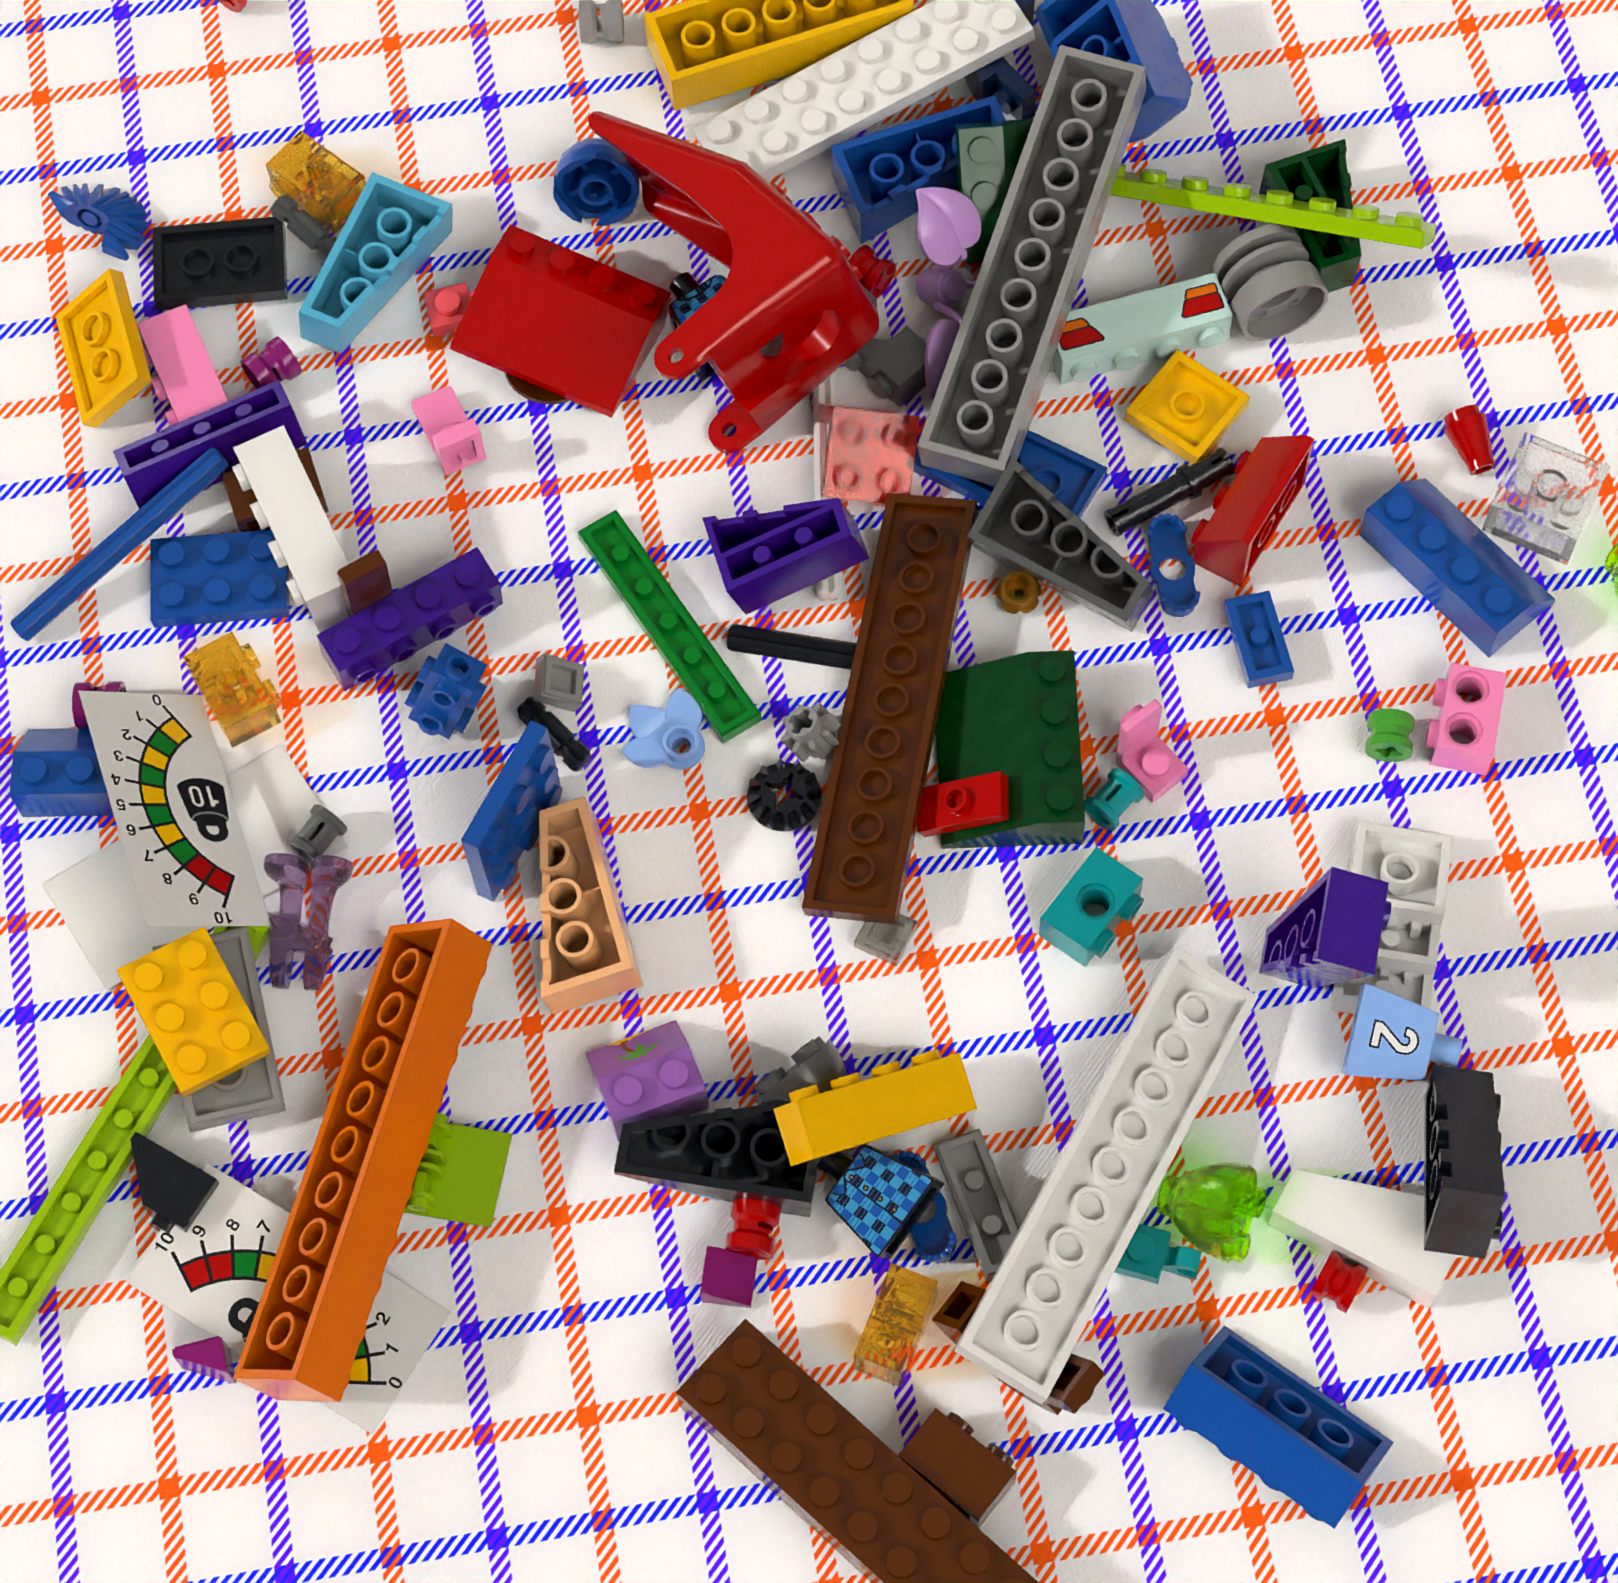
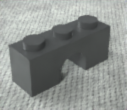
[844,287,926,408]

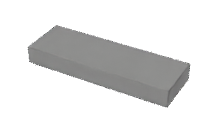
[934,1128,1020,1283]

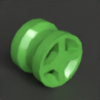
[1365,708,1415,762]

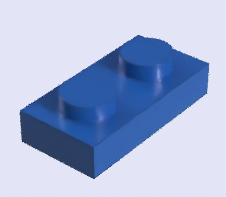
[1223,591,1294,689]

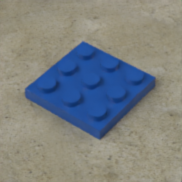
[461,720,563,902]

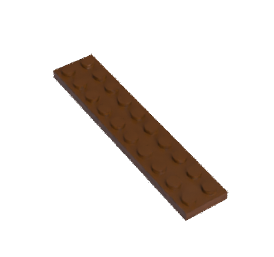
[802,493,979,925]

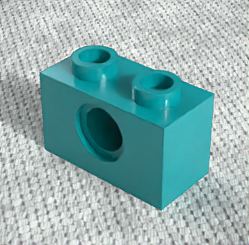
[1039,847,1144,967]

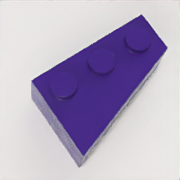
[702,498,869,615]

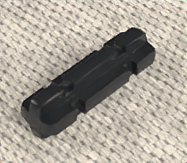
[517,696,592,772]

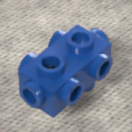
[404,643,487,739]

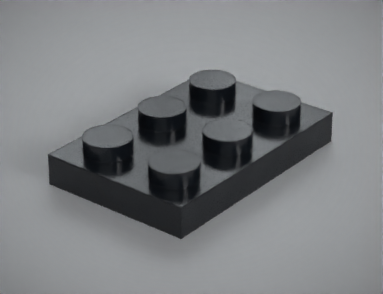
[153,217,288,311]

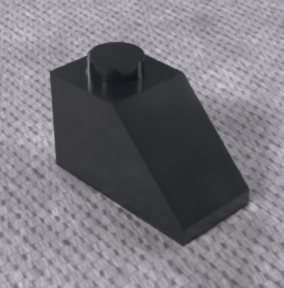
[130,1132,219,1234]

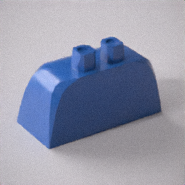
[1035,0,1193,143]

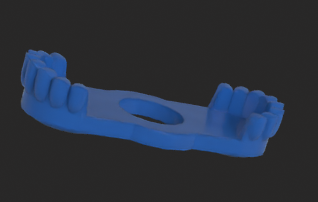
[1147,513,1200,617]
[893,1151,957,1263]

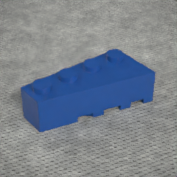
[831,95,1006,244]

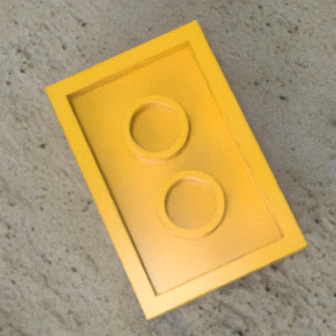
[55,268,152,428]
[116,927,271,1098]

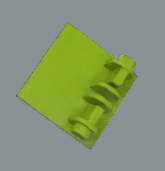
[403,1113,512,1228]

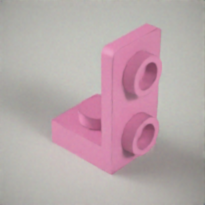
[411,386,486,476]
[1115,699,1189,803]

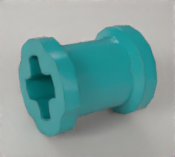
[1084,768,1144,831]

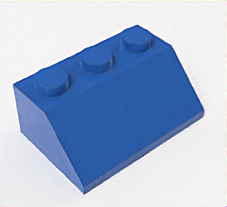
[9,728,114,817]

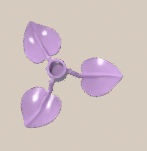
[916,187,981,400]

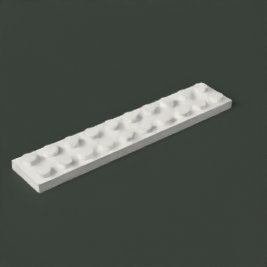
[953,946,1259,1404]

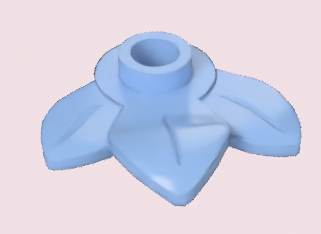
[622,688,705,770]

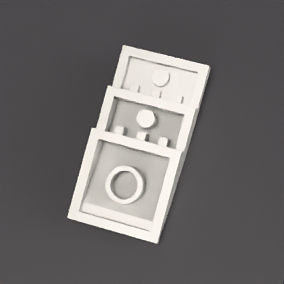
[1330,821,1453,1014]

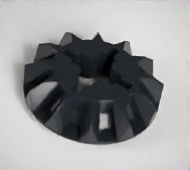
[747,759,822,832]

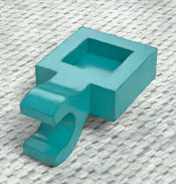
[1114,1224,1202,1284]

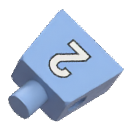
[1341,983,1463,1081]

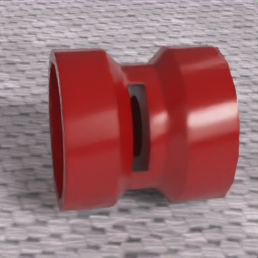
[725,1198,781,1260]

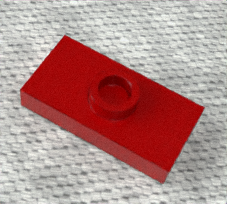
[917,771,1009,837]

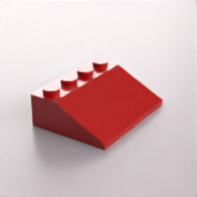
[450,224,671,418]

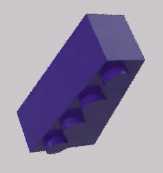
[1259,867,1392,988]

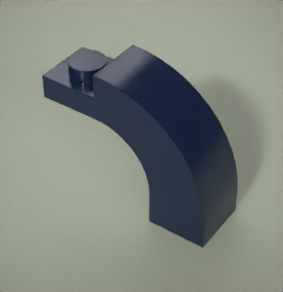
[965,0,1036,120]

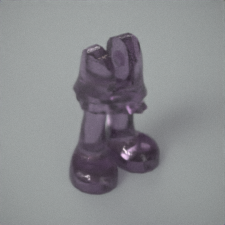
[263,853,353,991]

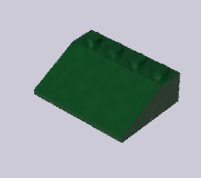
[936,650,1085,849]

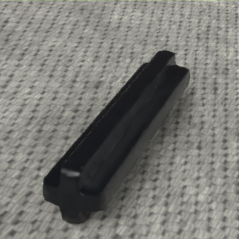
[726,624,857,670]

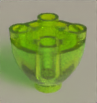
[1157,1162,1266,1263]

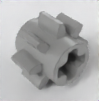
[781,702,841,762]

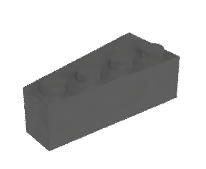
[967,457,1154,632]

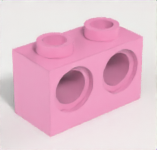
[1425,663,1507,776]

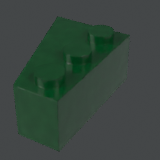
[1259,139,1362,293]

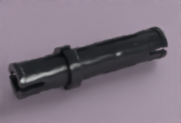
[1104,448,1235,537]

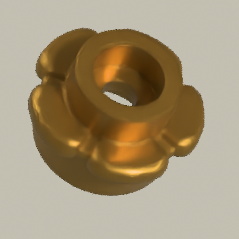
[996,571,1042,614]

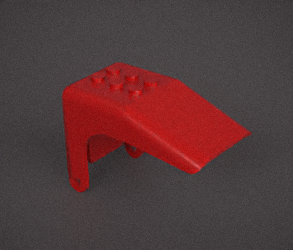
[588,111,879,454]

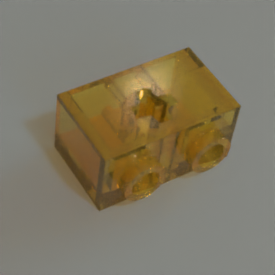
[266,130,366,234]
[183,632,282,748]
[854,1263,938,1388]

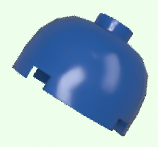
[553,137,640,226]

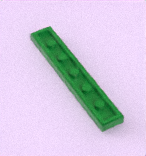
[578,510,762,744]

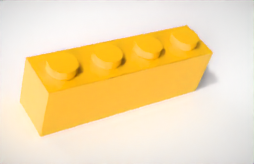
[773,1049,978,1166]

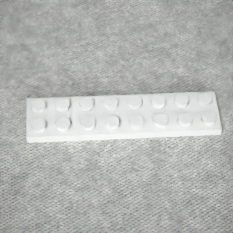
[692,0,1036,181]

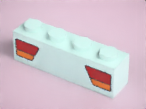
[1052,273,1233,384]

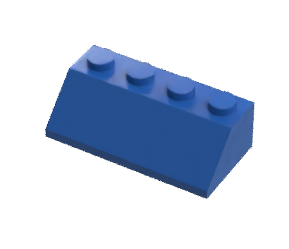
[1360,478,1555,658]
[1163,1325,1394,1529]

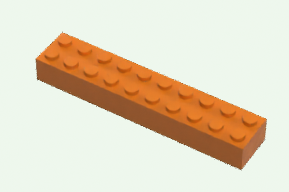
[233,918,493,1402]

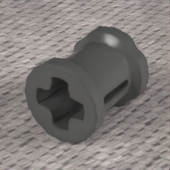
[285,804,348,867]

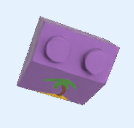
[586,1020,709,1141]

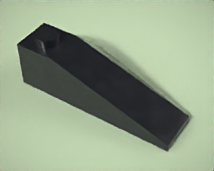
[614,1100,819,1217]

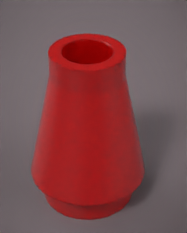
[1444,405,1496,475]

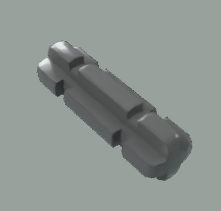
[270,195,337,261]

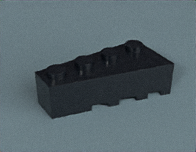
[1424,1065,1505,1259]

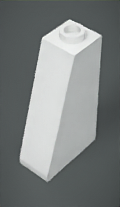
[1265,1169,1456,1309]

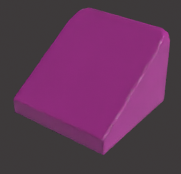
[700,1246,758,1308]
[172,1336,236,1383]

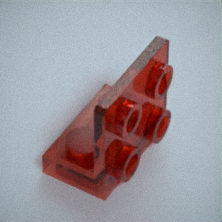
[817,404,920,504]

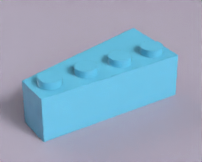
[299,172,453,354]

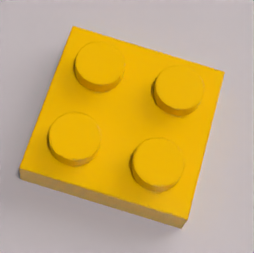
[1124,349,1250,464]

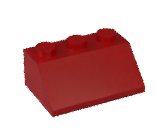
[1191,435,1315,587]

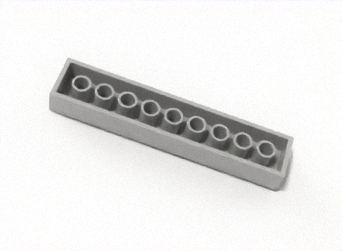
[917,45,1146,486]

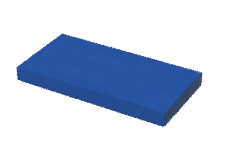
[906,430,1108,518]

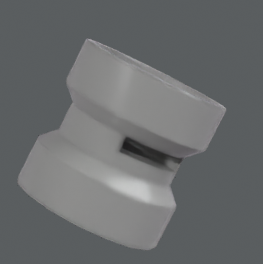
[579,0,624,43]

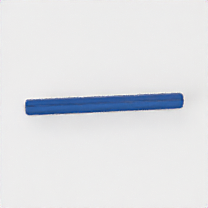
[10,447,229,641]

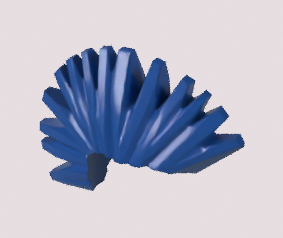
[48,183,148,261]

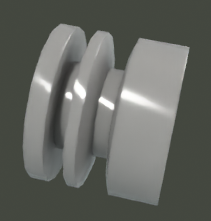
[1213,224,1329,341]

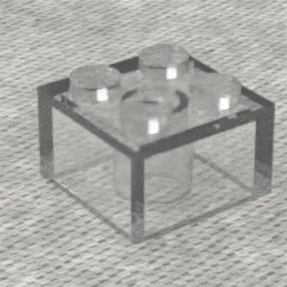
[1482,432,1611,565]

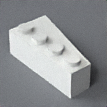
[232,425,349,633]

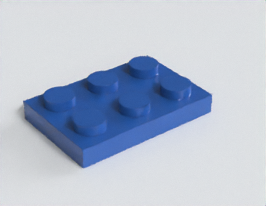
[150,530,290,628]

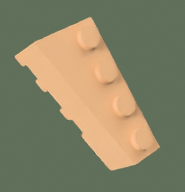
[539,796,644,1015]

